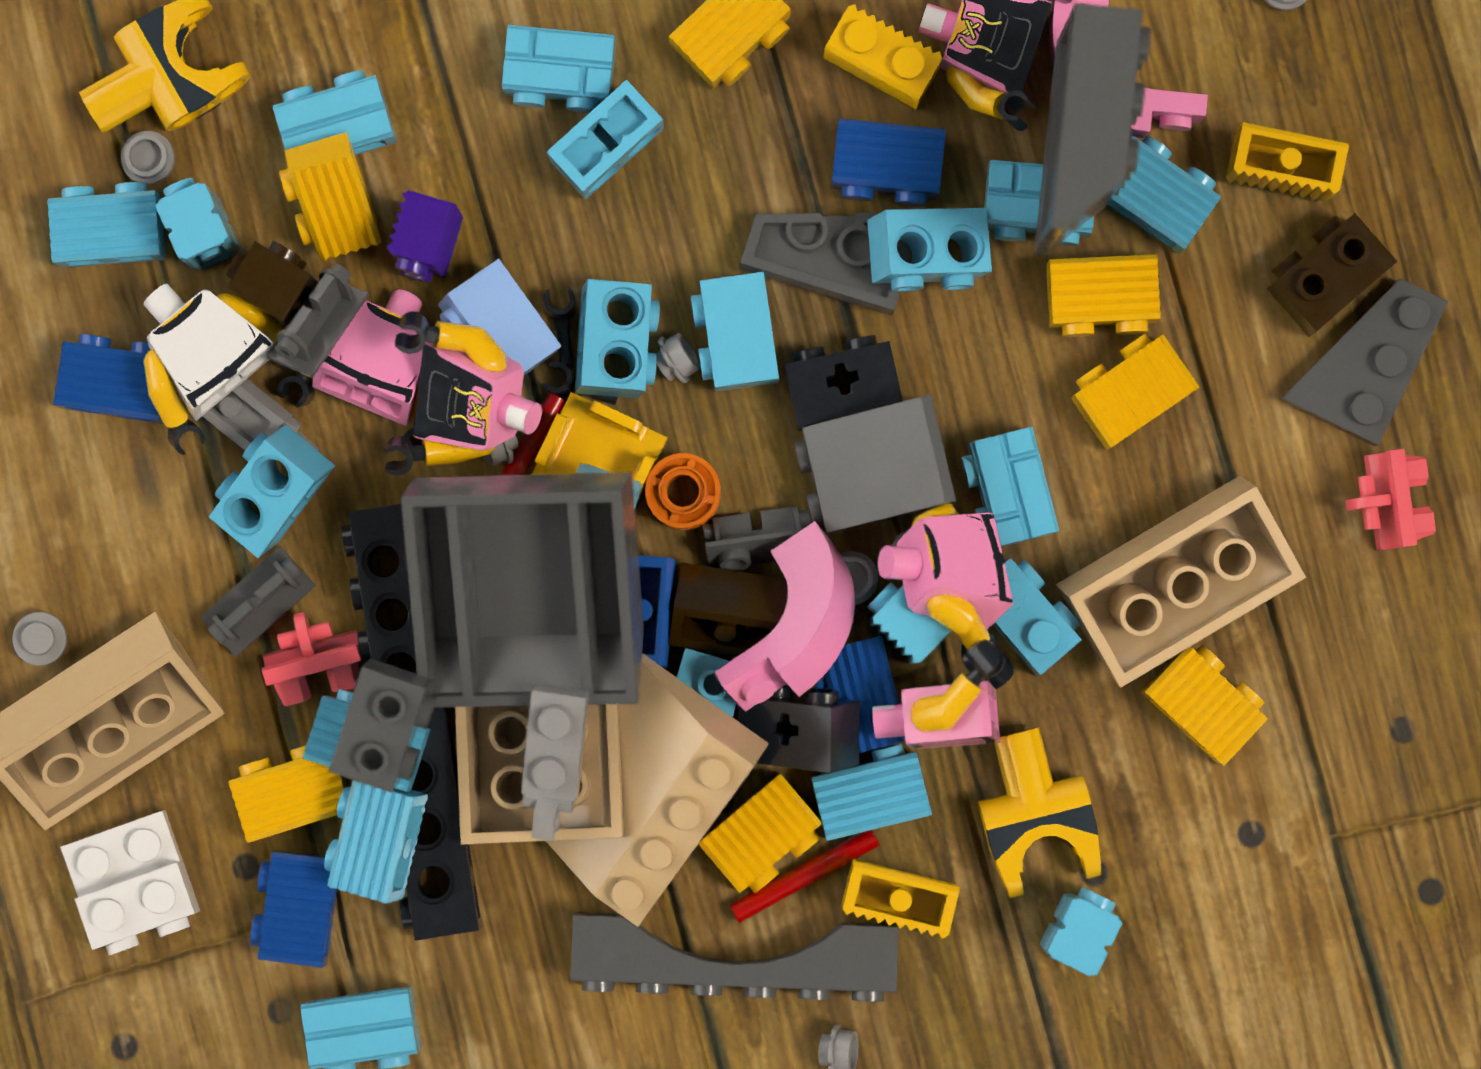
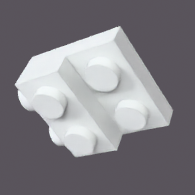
[61,810,200,955]

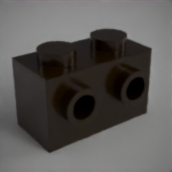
[1267,213,1398,337]
[226,240,317,326]
[669,562,787,656]

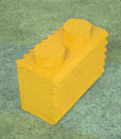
[669,0,791,89]
[823,4,942,110]
[1226,122,1349,203]
[279,132,382,261]
[1046,254,1161,337]
[1071,333,1200,450]
[1140,645,1268,766]
[228,745,348,843]
[698,773,822,893]
[841,859,960,939]

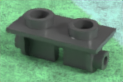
[266,264,369,378]
[703,506,811,571]
[200,546,316,657]

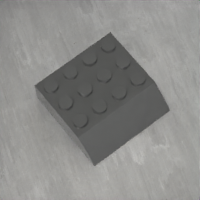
[1034,3,1151,256]
[401,472,644,707]

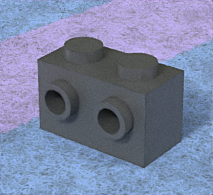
[329,659,437,793]

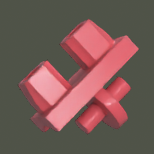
[1345,449,1436,551]
[262,611,361,706]

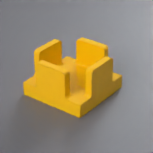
[532,392,668,508]

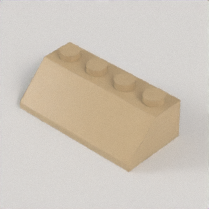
[1056,476,1306,688]
[0,612,225,831]

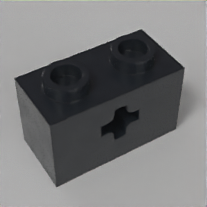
[784,335,903,431]
[739,684,860,773]

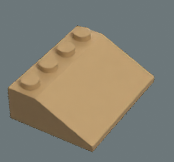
[546,653,769,927]
[455,704,624,845]

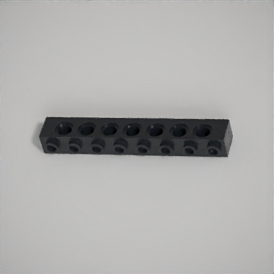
[341,504,483,941]

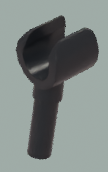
[543,287,577,364]
[542,362,618,405]

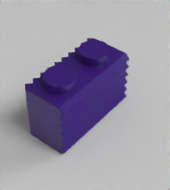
[387,190,463,283]

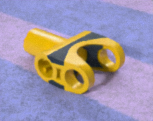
[79,0,251,133]
[978,727,1101,899]

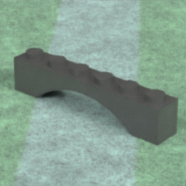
[570,912,899,1002]

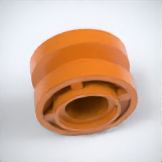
[645,453,721,530]

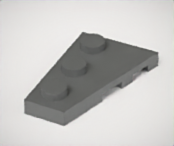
[739,212,912,316]
[1279,278,1448,446]

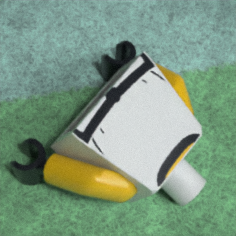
[143,284,292,455]

